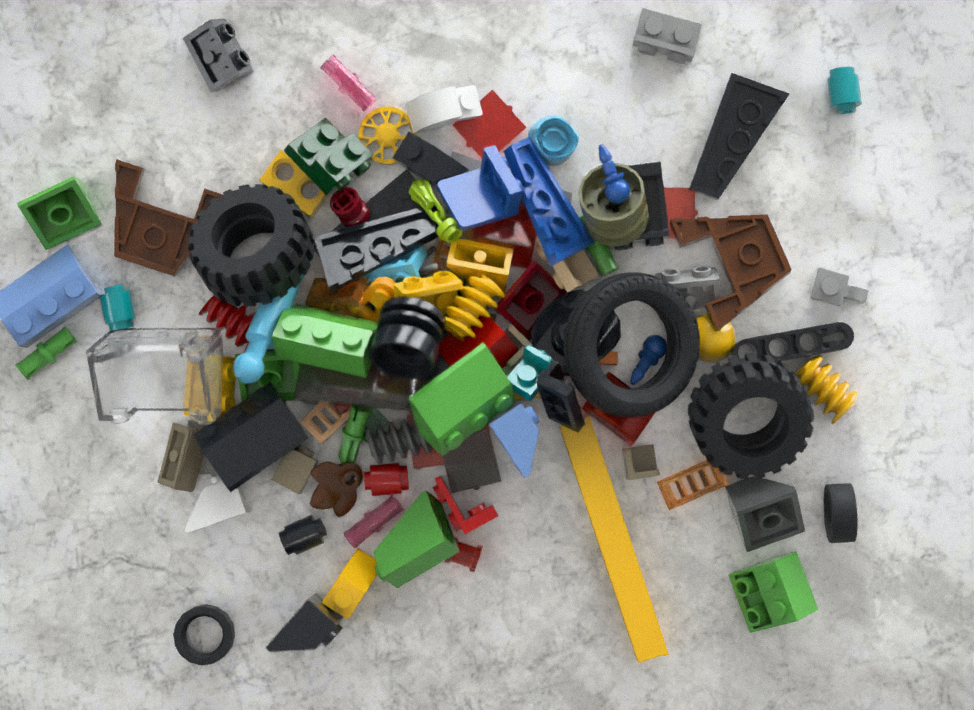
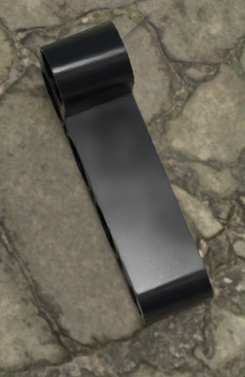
[731,322,854,362]

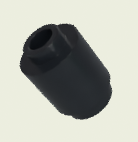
[278,515,327,555]

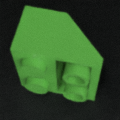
[728,551,818,633]

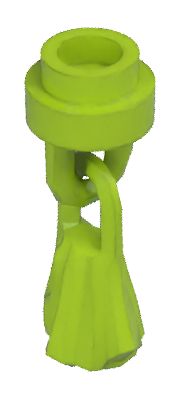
[409,179,462,243]

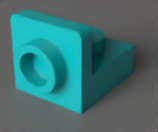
[507,345,553,402]

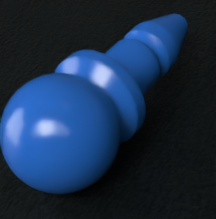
[599,144,630,204]
[630,335,667,385]

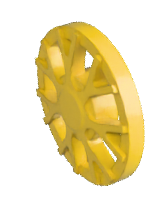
[358,107,416,165]

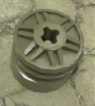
[578,163,649,247]

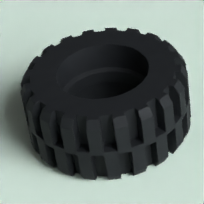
[188,184,315,307]
[688,353,814,479]

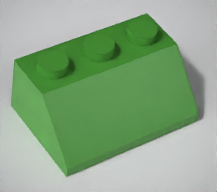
[272,304,377,378]
[409,343,515,457]

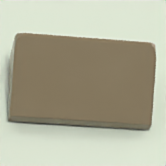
[157,423,204,492]

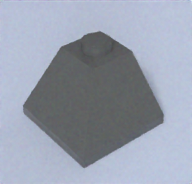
[725,476,805,552]

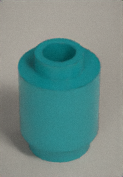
[827,67,862,114]
[99,285,136,331]

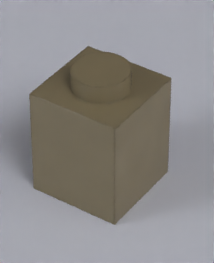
[271,445,318,494]

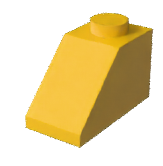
[446,238,513,294]
[322,548,377,619]

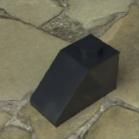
[392,132,469,187]

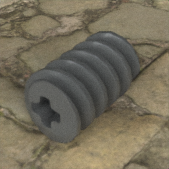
[366,417,432,464]

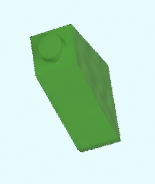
[373,491,459,588]

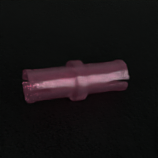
[320,54,378,112]
[343,495,404,548]

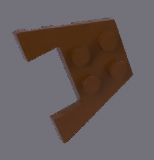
[114,159,223,277]
[669,214,792,332]

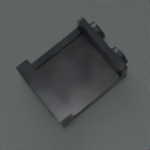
[614,162,670,250]

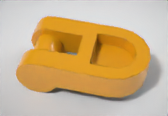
[347,277,397,321]

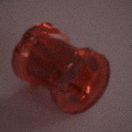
[444,537,483,572]

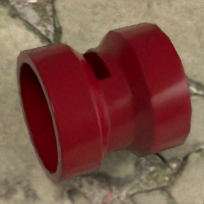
[330,187,370,227]

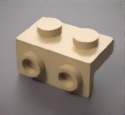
[536,238,599,292]

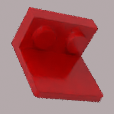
[432,476,498,534]

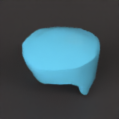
[528,115,579,166]

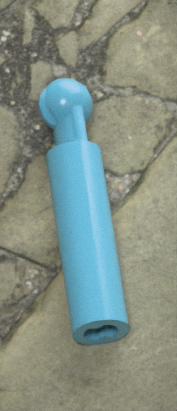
[233,261,310,383]

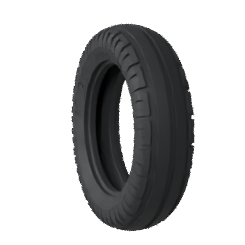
[564,272,700,417]

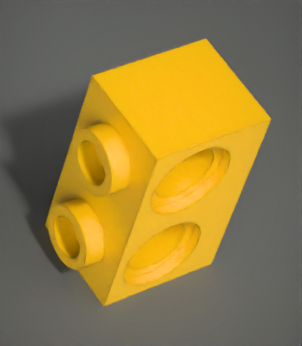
[259,150,331,219]

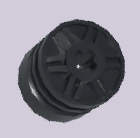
[369,297,446,379]

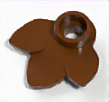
[309,461,363,517]

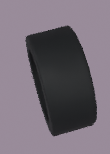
[823,483,858,543]
[173,604,235,666]

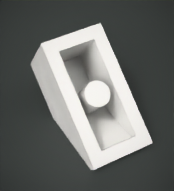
[185,476,249,533]

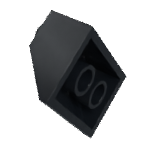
[194,382,309,492]
[265,593,344,652]

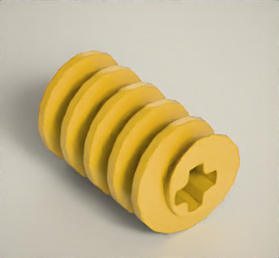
[445,272,505,341]
[795,354,858,424]

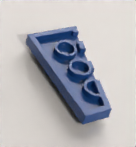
[503,137,595,267]

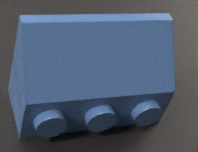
[0,244,103,348]
[489,403,540,478]

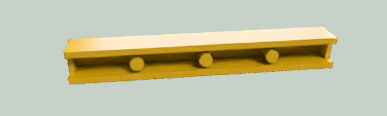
[559,416,669,663]

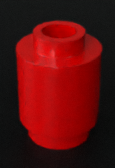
[364,463,409,496]

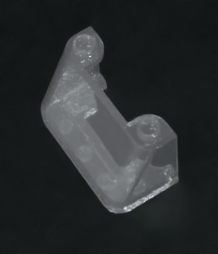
[86,328,223,425]

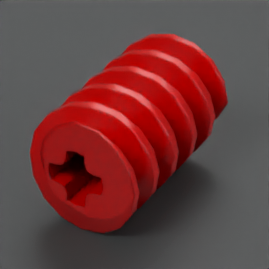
[199,295,256,353]

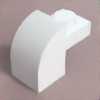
[406,85,483,133]

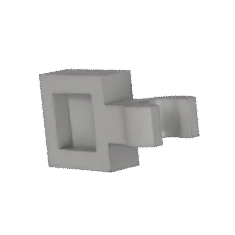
[810,267,869,307]

